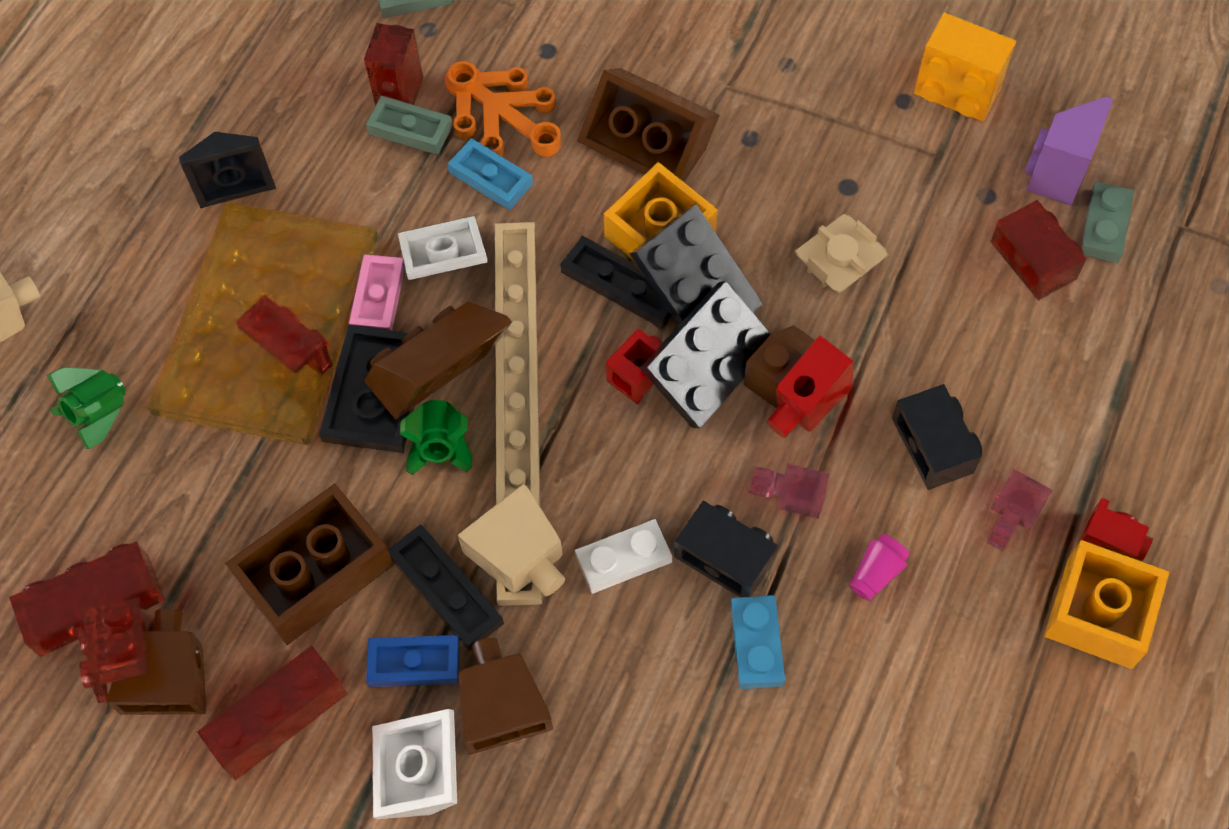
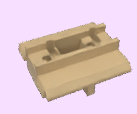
[795,214,889,294]

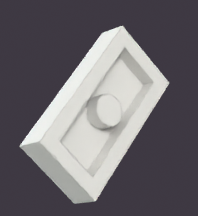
[575,519,672,594]

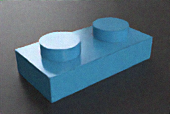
[447,138,533,211]
[730,595,785,689]

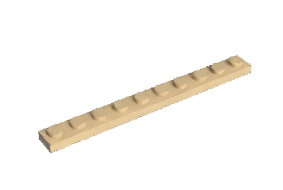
[495,222,542,606]

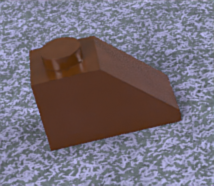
[744,325,815,408]

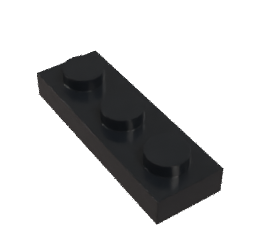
[560,235,672,329]
[388,524,504,652]

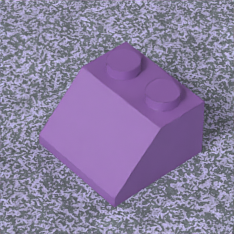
[1024,97,1113,205]

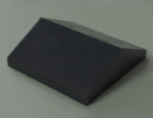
[179,132,276,208]

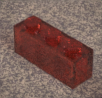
[9,541,166,657]
[197,645,348,781]

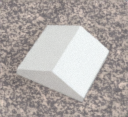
[398,216,488,280]
[372,709,457,819]

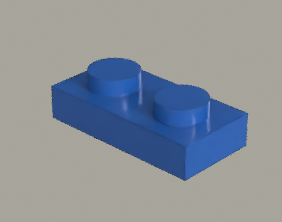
[366,635,460,687]

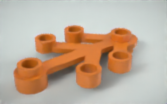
[445,61,561,157]

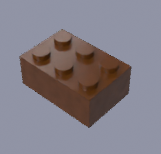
[225,483,394,645]

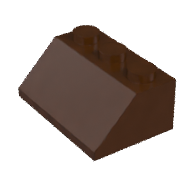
[577,68,720,182]
[364,301,512,420]

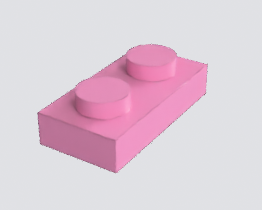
[349,254,405,331]

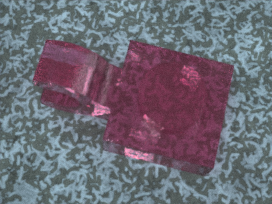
[749,463,830,519]
[987,469,1053,551]

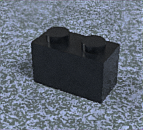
[892,384,982,490]
[674,500,778,598]

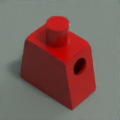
[766,335,853,438]

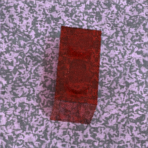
[364,23,423,106]
[990,200,1087,301]

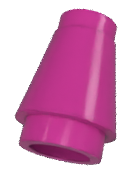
[848,534,910,601]

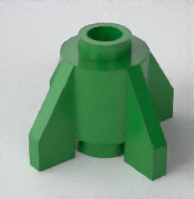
[47,367,126,449]
[400,400,472,475]

